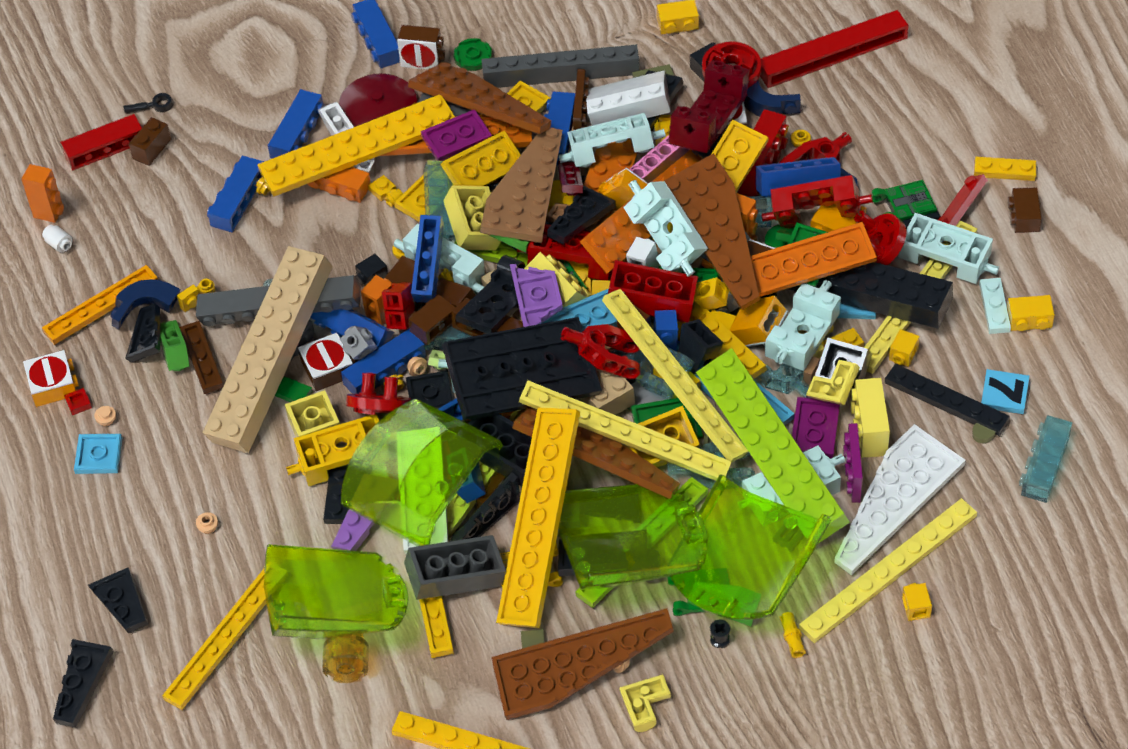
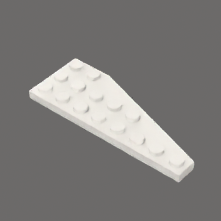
[834,424,966,575]

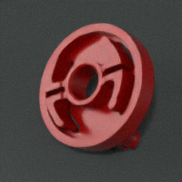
[702,41,761,88]
[854,210,906,265]
[346,373,411,415]

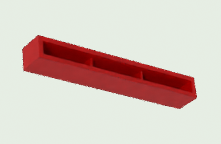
[760,10,909,88]

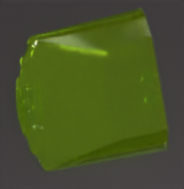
[341,399,503,546]
[666,474,831,620]
[559,484,708,590]
[264,544,408,639]

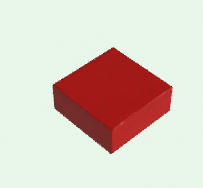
[64,388,92,416]

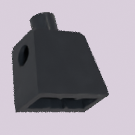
[678,319,723,374]

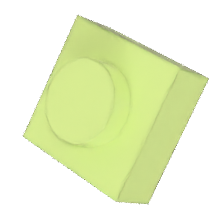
[428,349,448,370]

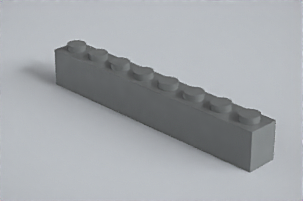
[482,44,639,88]
[196,275,361,327]

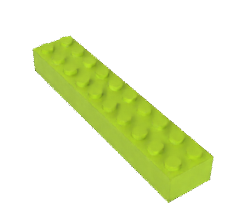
[696,348,850,547]

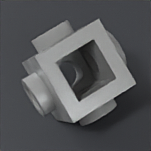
[340,326,378,360]

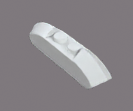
[318,102,375,172]

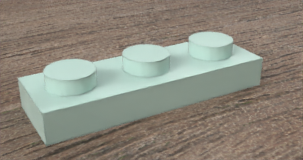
[979,278,1011,334]

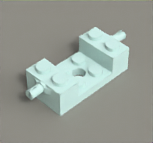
[559,113,666,167]
[623,180,708,277]
[898,213,999,284]
[394,224,485,295]
[765,280,841,371]
[737,445,845,527]

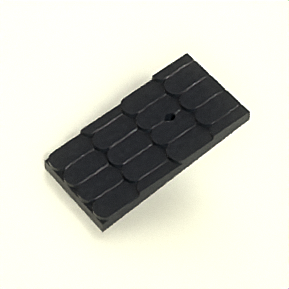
[442,317,602,420]

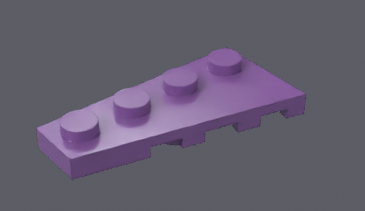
[331,474,401,555]

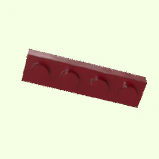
[558,161,583,196]

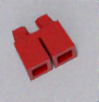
[382,282,415,330]

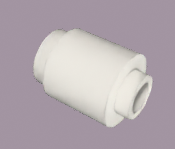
[42,224,72,253]

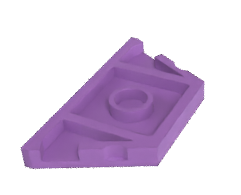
[510,264,563,327]

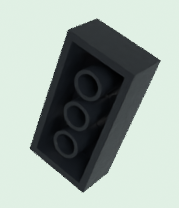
[458,414,532,487]

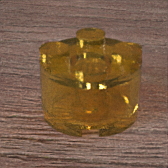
[322,632,369,683]

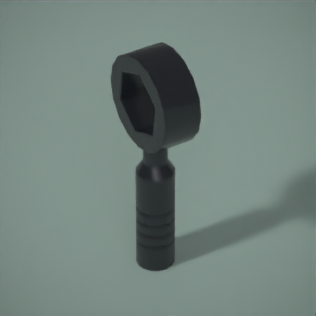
[123,93,173,113]

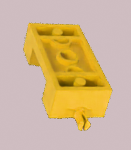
[286,414,398,487]

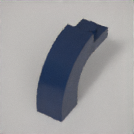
[744,73,801,117]
[110,279,180,330]

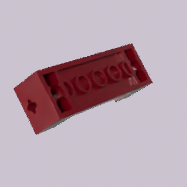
[669,60,750,153]

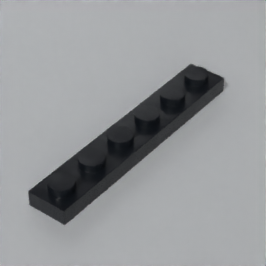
[885,363,1010,436]

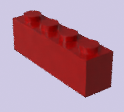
[60,114,142,171]

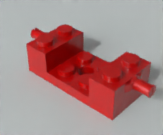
[762,175,873,228]
[517,224,613,281]

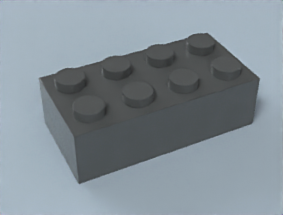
[404,535,506,600]

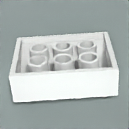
[586,70,671,126]

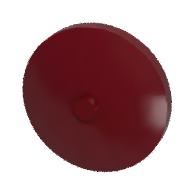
[339,74,417,127]

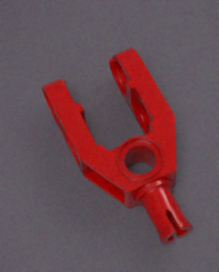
[779,132,852,163]
[561,324,640,379]

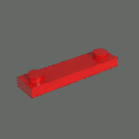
[938,174,988,226]

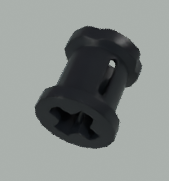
[710,619,730,648]

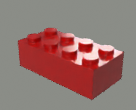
[737,109,789,199]
[608,260,698,323]

